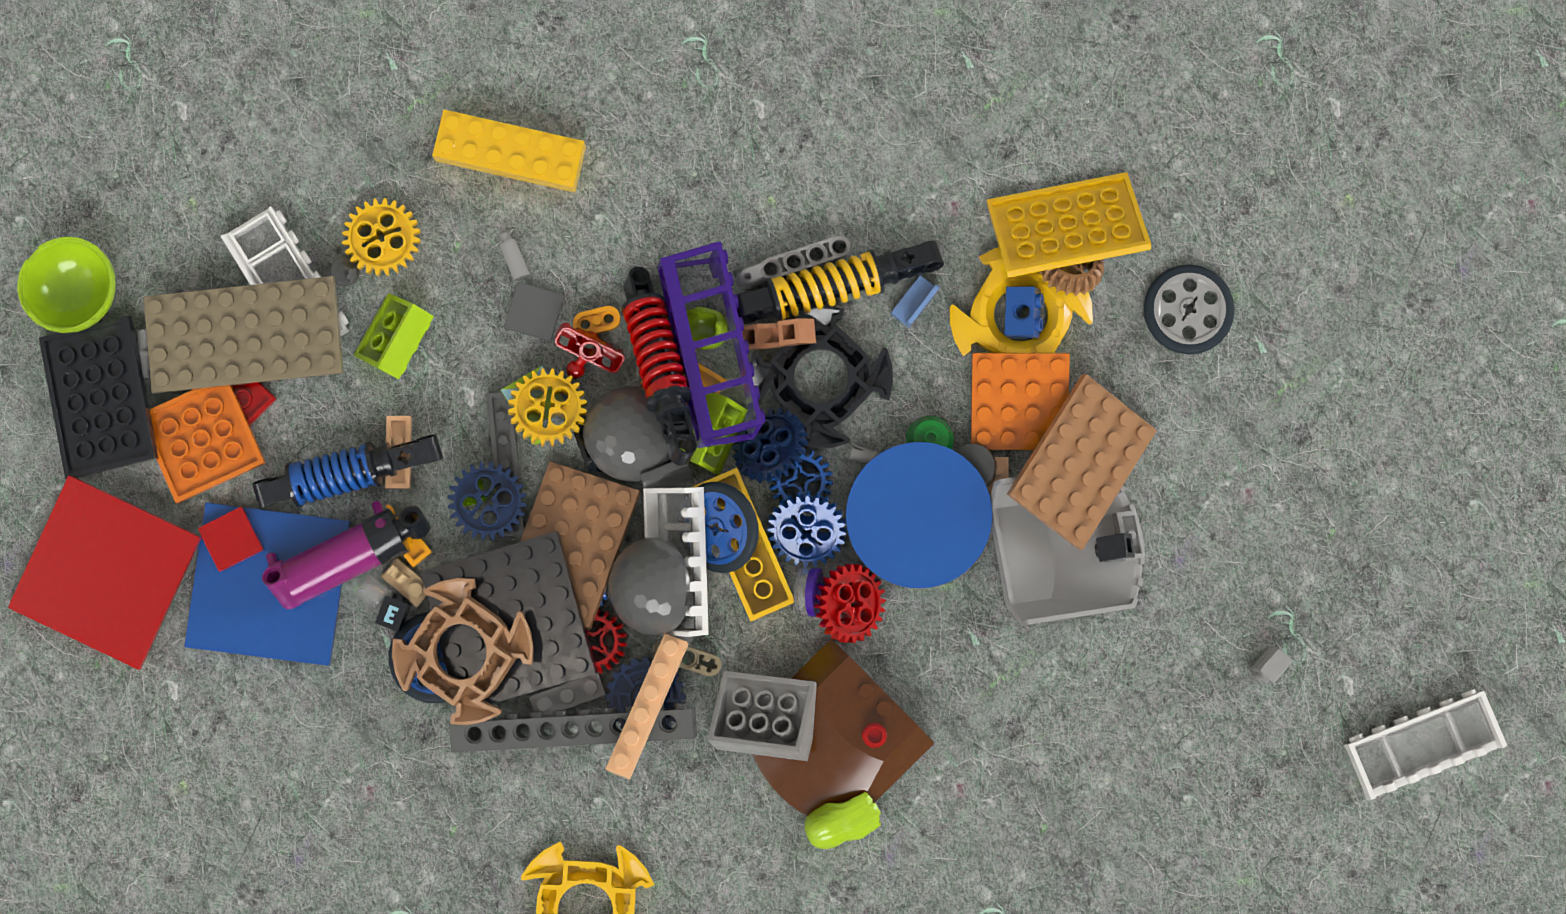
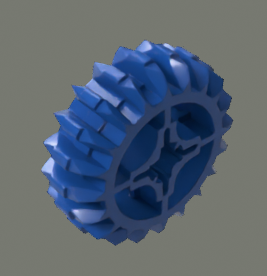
[769,448,834,513]

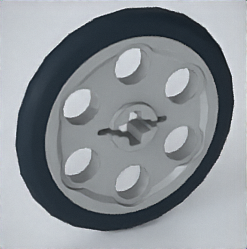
[1144,264,1235,355]

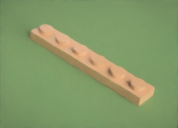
[606,634,689,780]

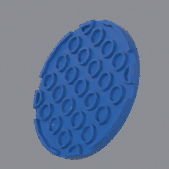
[846,442,992,588]

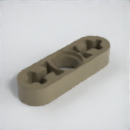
[653,639,721,676]

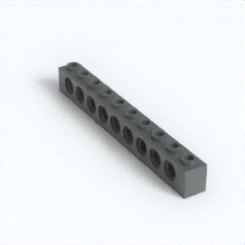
[449,703,697,753]

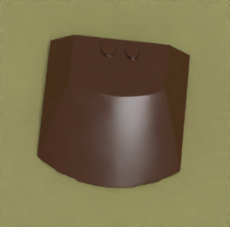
[752,639,934,816]

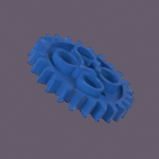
[767,491,847,568]

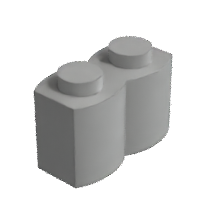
[1250,646,1293,685]

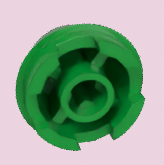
[906,416,954,450]

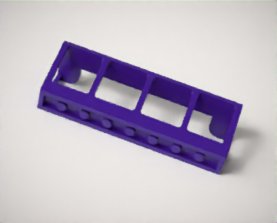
[657,241,765,448]

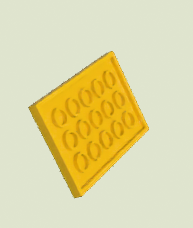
[986,172,1151,278]

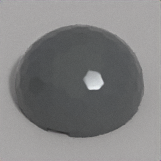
[583,386,671,481]
[609,537,690,636]

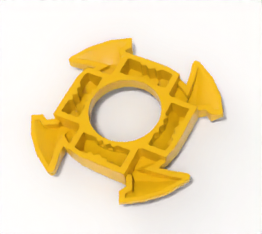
[949,247,1093,356]
[521,841,655,914]

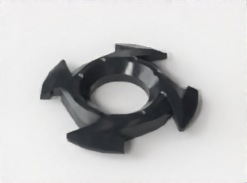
[751,305,893,448]

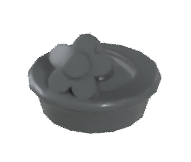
[330,258,359,286]

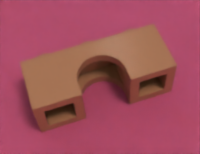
[742,319,816,350]

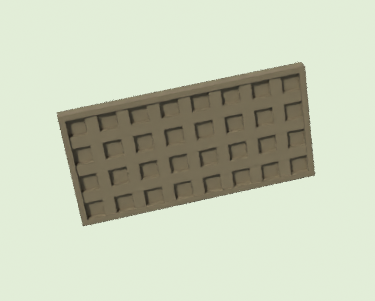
[143,276,344,393]

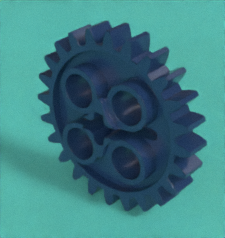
[732,408,808,483]
[447,461,527,541]

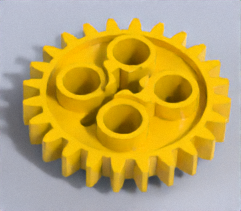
[342,198,421,277]
[508,368,587,447]

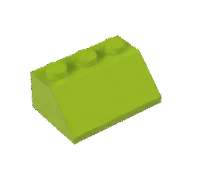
[353,293,434,380]
[680,392,748,476]

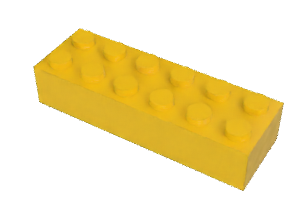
[432,109,586,193]
[693,468,795,622]

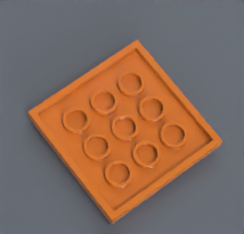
[971,352,1070,450]
[149,385,266,504]

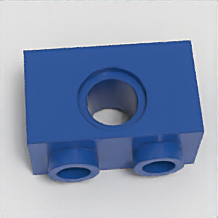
[1005,287,1044,338]

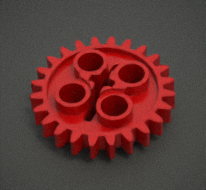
[814,564,886,643]

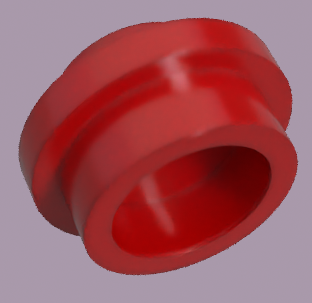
[862,723,887,748]

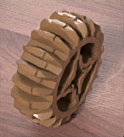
[1039,259,1104,296]

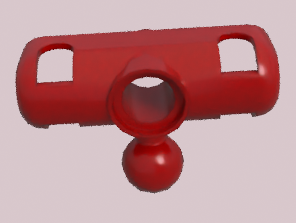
[555,322,625,379]

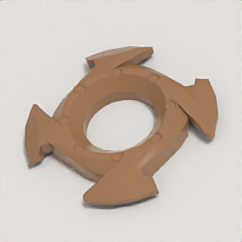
[392,578,534,725]

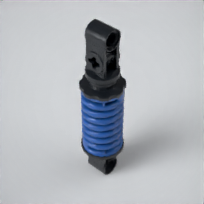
[252,434,443,508]

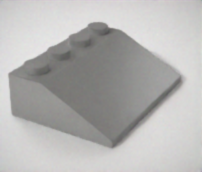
[707,671,817,761]

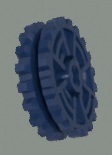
[605,657,686,730]

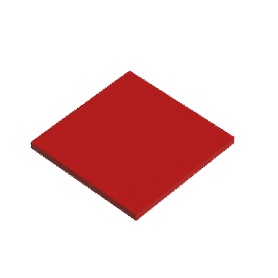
[8,475,202,670]

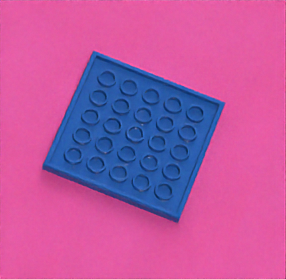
[184,503,351,666]

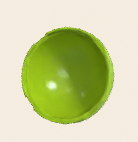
[17,237,116,333]

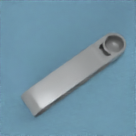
[735,235,850,289]

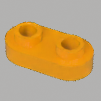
[573,306,621,334]

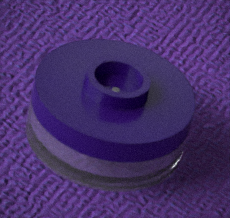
[794,567,825,617]

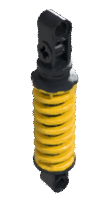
[737,241,944,324]

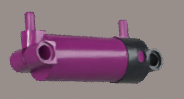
[262,501,430,609]

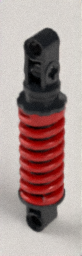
[621,266,697,466]

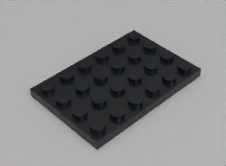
[39,316,159,479]

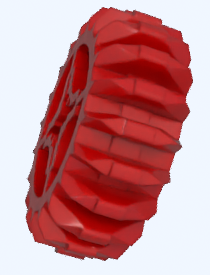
[586,609,627,674]

